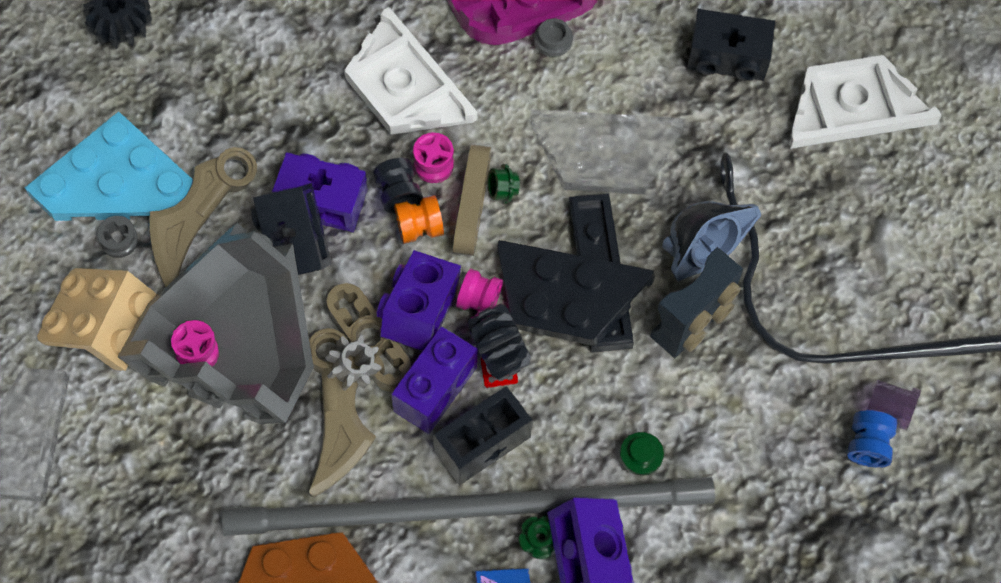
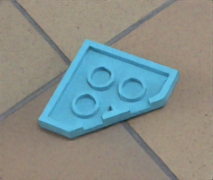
[25,111,193,221]

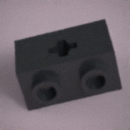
[687,9,776,81]
[251,183,332,275]
[433,386,533,486]

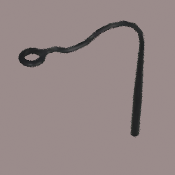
[720,152,1001,364]

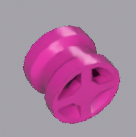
[413,132,454,184]
[456,268,503,311]
[171,320,219,367]

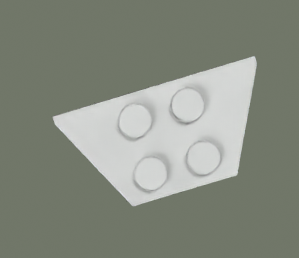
[345,7,478,135]
[789,55,941,149]

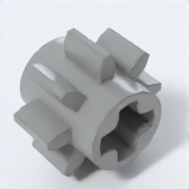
[325,335,381,391]

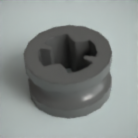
[97,216,138,258]

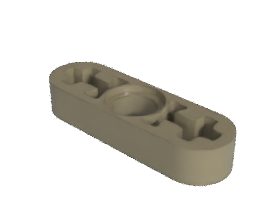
[453,144,492,256]
[327,283,411,392]

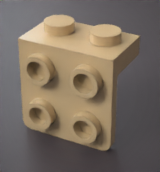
[37,268,158,371]

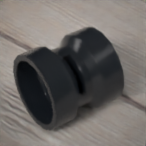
[373,157,423,214]

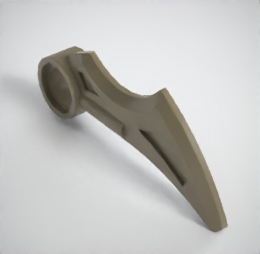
[149,147,257,288]
[309,328,376,497]

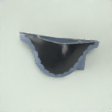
[662,201,761,281]

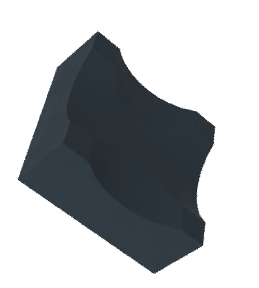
[650,247,743,358]

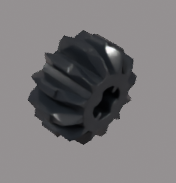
[83,0,152,50]
[468,304,531,380]

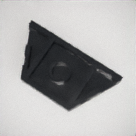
[497,240,655,346]

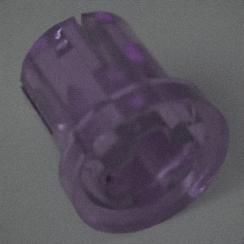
[867,380,921,431]

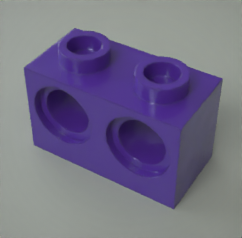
[377,250,461,351]
[391,326,478,434]

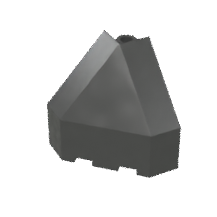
[117,222,314,424]

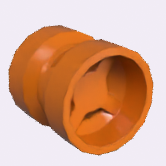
[394,195,444,244]

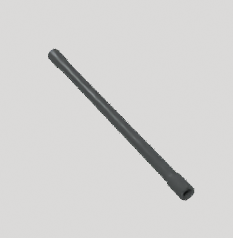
[222,477,715,536]

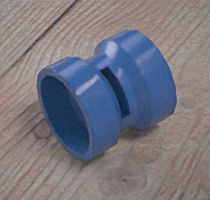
[847,410,898,468]

